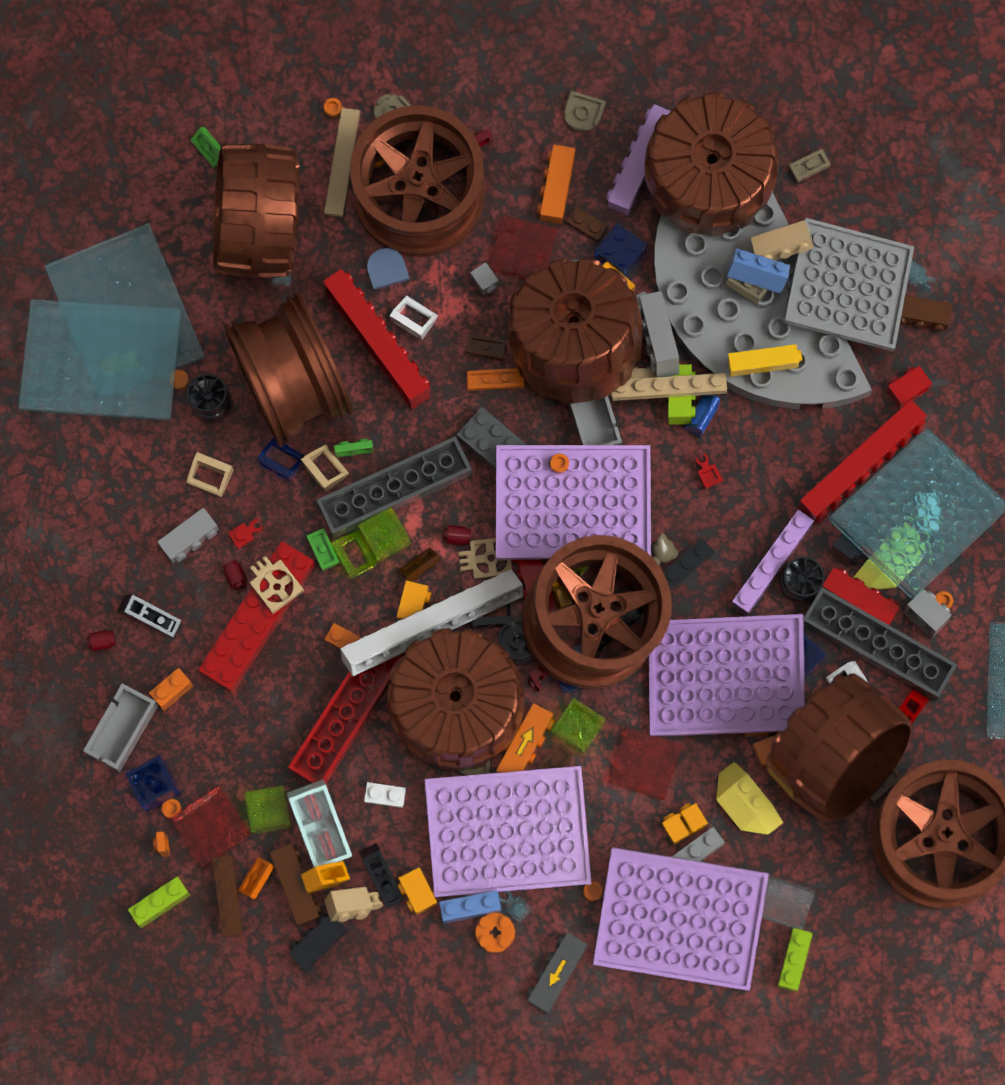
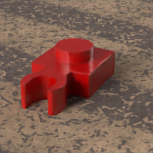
[695,454,723,490]
[228,519,263,550]

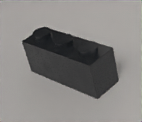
[289,913,348,972]

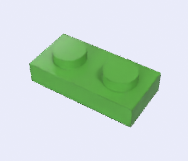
[191,127,221,168]
[334,439,374,458]
[307,528,340,571]

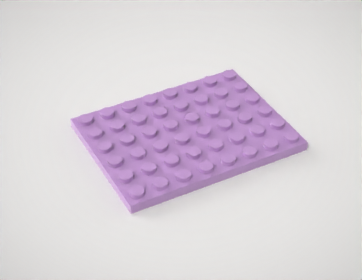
[496,445,651,560]
[649,614,805,737]
[425,766,591,897]
[593,847,769,991]

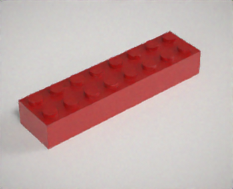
[323,269,431,410]
[797,400,927,525]
[198,541,316,694]
[288,654,403,785]

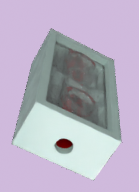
[287,779,352,867]

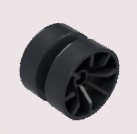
[187,374,231,423]
[779,557,824,602]
[498,619,534,666]

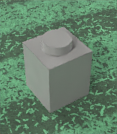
[470,262,499,296]

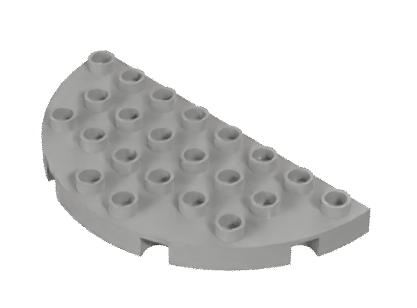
[654,159,872,409]

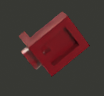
[474,128,493,148]
[528,667,551,692]

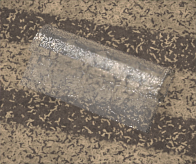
[740,866,815,930]

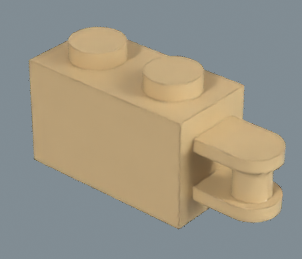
[324,887,383,922]

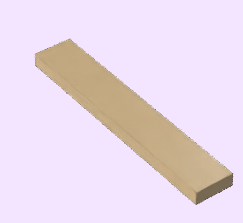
[324,108,361,217]

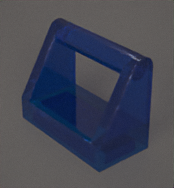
[257,438,305,483]

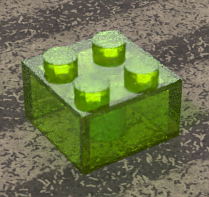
[358,507,411,563]
[552,698,606,755]
[244,785,291,834]

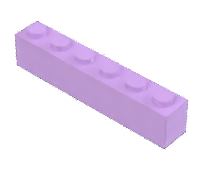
[606,104,671,215]
[731,510,814,617]

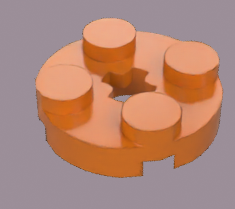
[476,913,515,953]

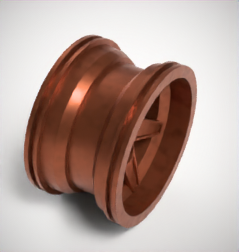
[350,105,485,257]
[223,292,353,448]
[521,535,672,689]
[872,760,1005,909]

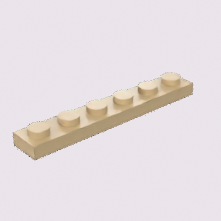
[612,373,727,401]

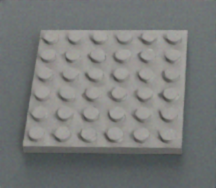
[783,218,914,352]

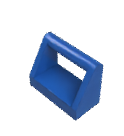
[684,395,721,438]

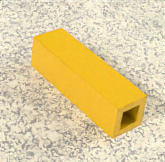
[727,344,802,377]

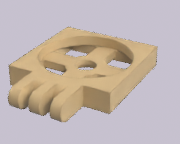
[458,538,512,580]
[250,556,304,614]

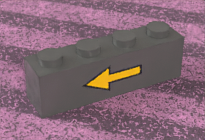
[526,932,588,1014]

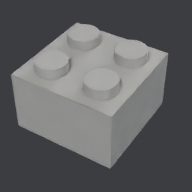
[903,589,952,639]

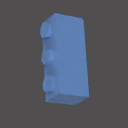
[727,248,790,294]
[440,890,502,924]

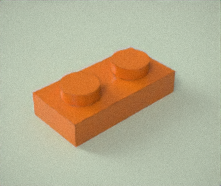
[324,623,362,649]
[153,831,170,857]
[238,857,275,900]

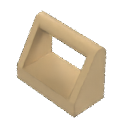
[301,445,349,493]
[186,452,234,497]

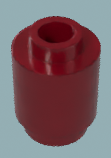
[443,525,471,546]
[223,560,248,590]
[86,630,116,652]

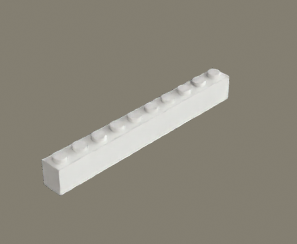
[341,569,524,676]

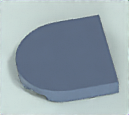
[367,248,410,290]

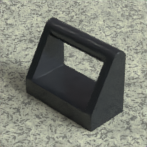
[472,603,511,629]

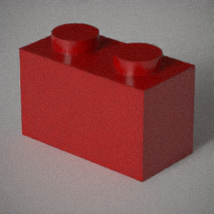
[886,366,932,409]

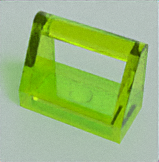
[331,531,377,579]

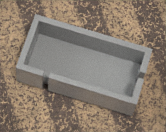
[638,291,679,377]
[568,395,622,445]
[83,683,158,773]

